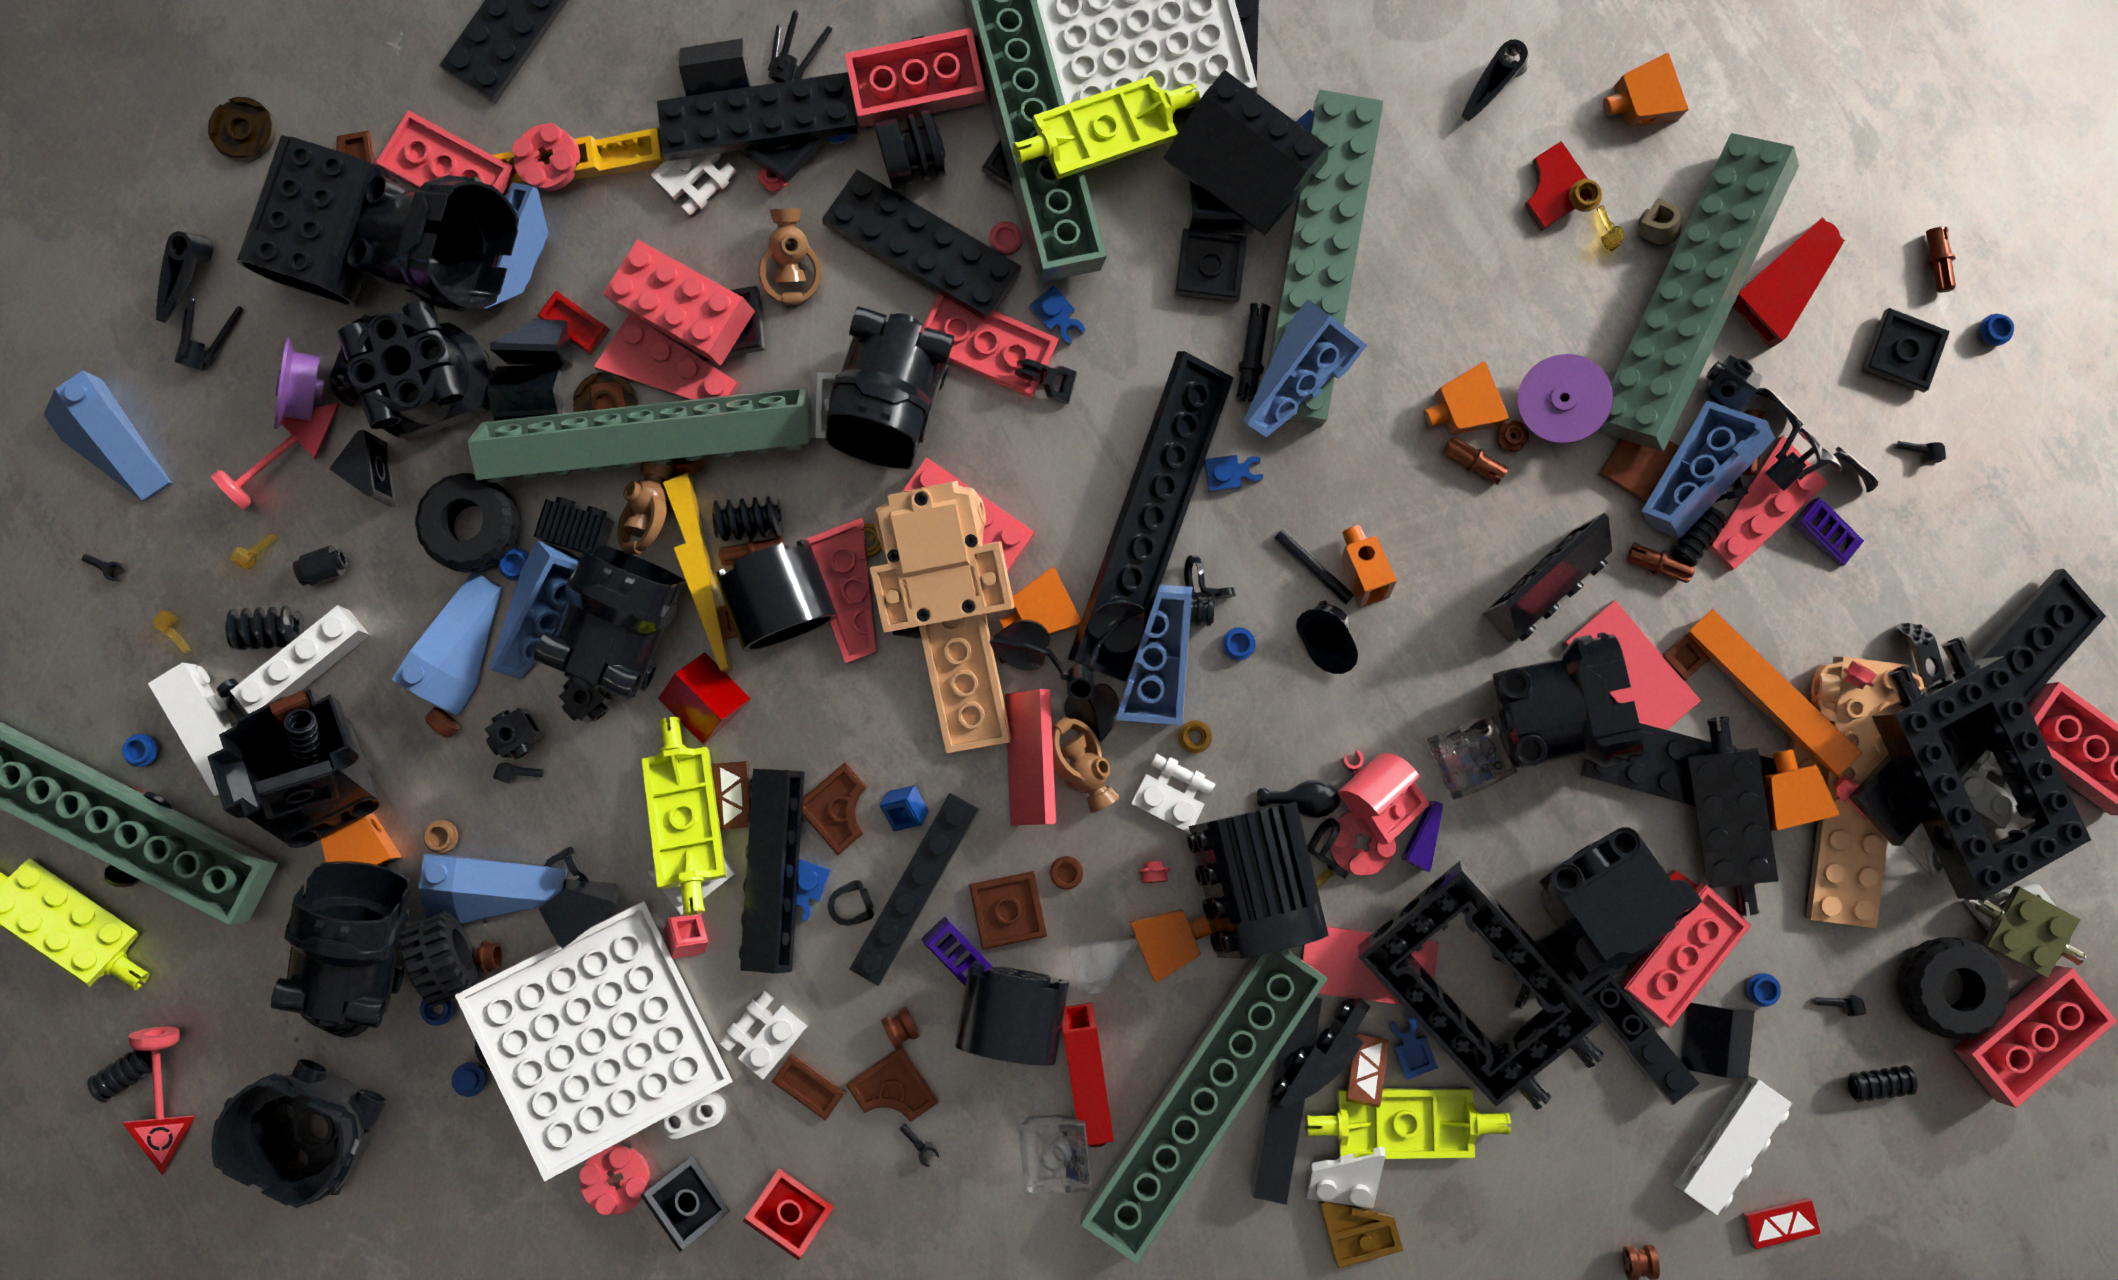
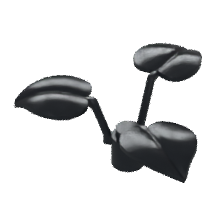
[1755,388,1878,493]
[990,601,1145,742]

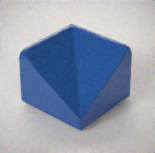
[879,785,928,831]

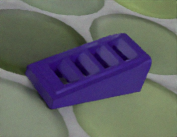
[1791,497,1864,566]
[1401,801,1443,872]
[921,917,993,986]

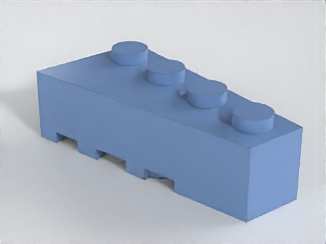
[1641,401,1775,539]
[1115,585,1193,725]

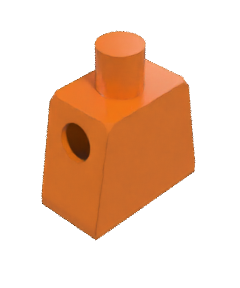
[1603,53,1689,127]
[1423,361,1509,435]
[1341,525,1397,608]
[999,567,1081,636]
[1762,749,1840,831]
[320,813,402,866]
[1129,909,1212,983]

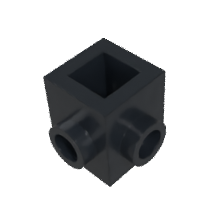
[1705,355,1763,411]
[559,679,614,723]
[485,708,544,760]

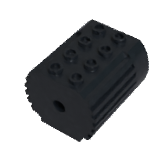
[236,135,398,306]
[1187,802,1329,959]

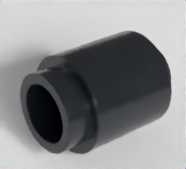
[293,545,348,586]

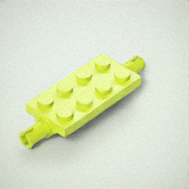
[1012,76,1200,180]
[642,717,727,916]
[0,858,150,991]
[1305,1088,1511,1159]

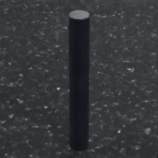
[1274,529,1355,604]

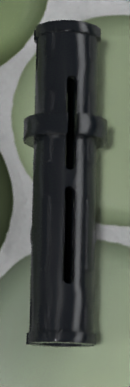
[1236,303,1271,402]

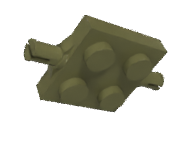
[1975,885,2086,978]

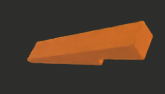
[1688,609,1862,778]

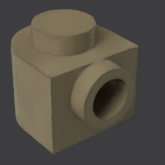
[1639,198,1681,245]

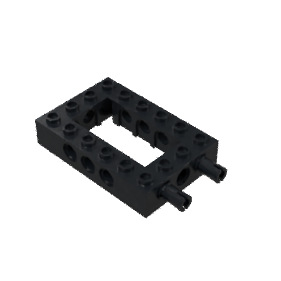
[1871,637,2091,901]
[1358,860,1604,1110]

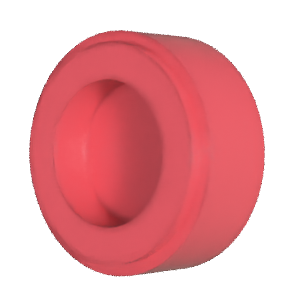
[989,221,1022,256]

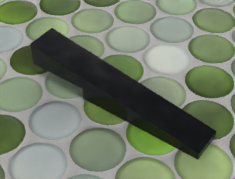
[1251,997,1322,1205]

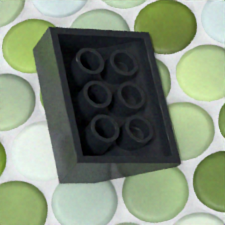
[1163,69,1328,236]
[1483,513,1612,642]

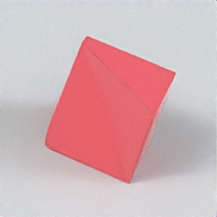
[664,914,708,959]

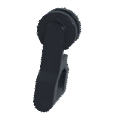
[1014,359,1077,404]

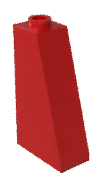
[1732,217,1845,348]
[1062,1002,1114,1148]

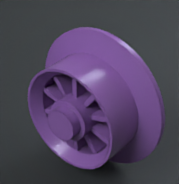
[274,337,324,429]
[1518,354,1613,444]

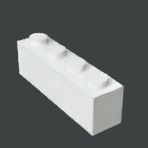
[230,605,370,714]
[148,662,235,797]
[1673,1075,1793,1215]

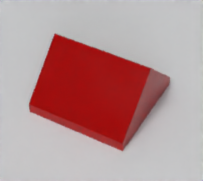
[658,653,751,745]
[743,1169,834,1261]

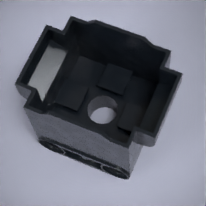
[207,689,380,848]
[1539,827,1703,982]

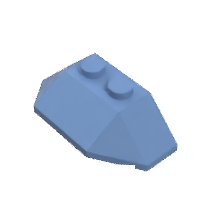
[484,182,549,309]

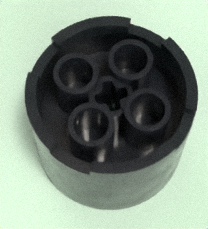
[714,539,837,652]
[955,964,1069,1066]

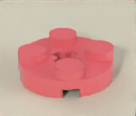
[512,123,580,191]
[1329,811,1396,875]
[579,1144,650,1215]

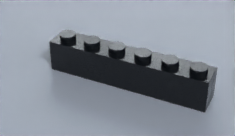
[739,769,805,974]
[849,793,980,986]

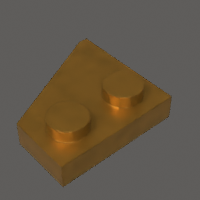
[1319,1201,1403,1269]

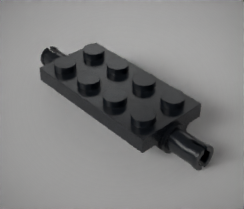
[1688,716,1779,916]

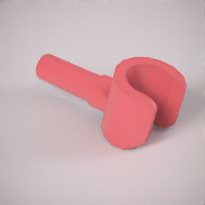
[1342,750,1364,777]
[1835,775,1868,820]

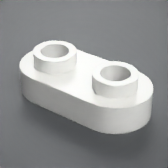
[658,1092,726,1139]

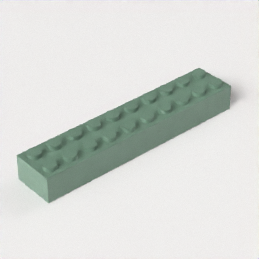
[963,0,1107,283]
[1266,89,1384,426]
[1600,133,1799,452]
[467,387,811,483]
[0,722,279,925]
[1080,949,1328,1264]

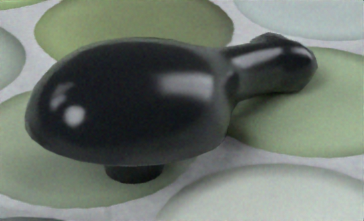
[1257,780,1340,818]

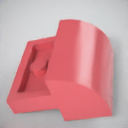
[1338,753,1430,845]

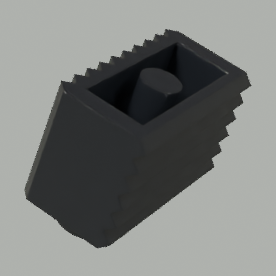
[533,496,614,554]

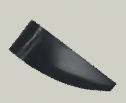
[1462,39,1530,122]
[156,231,213,323]

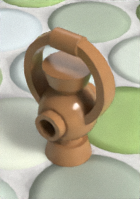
[758,208,822,305]
[617,461,674,555]
[1052,717,1119,813]

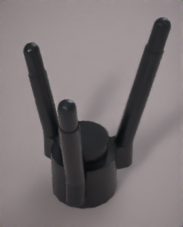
[768,10,832,83]
[174,298,243,370]

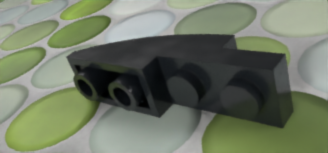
[1584,975,1700,1105]
[1267,998,1371,1108]

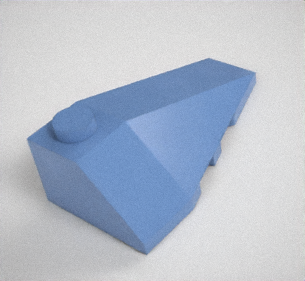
[1243,299,1367,438]
[44,370,172,502]
[489,540,580,679]
[391,572,503,716]
[419,854,567,924]

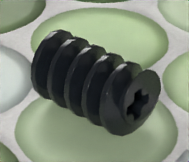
[712,496,783,541]
[225,606,304,650]

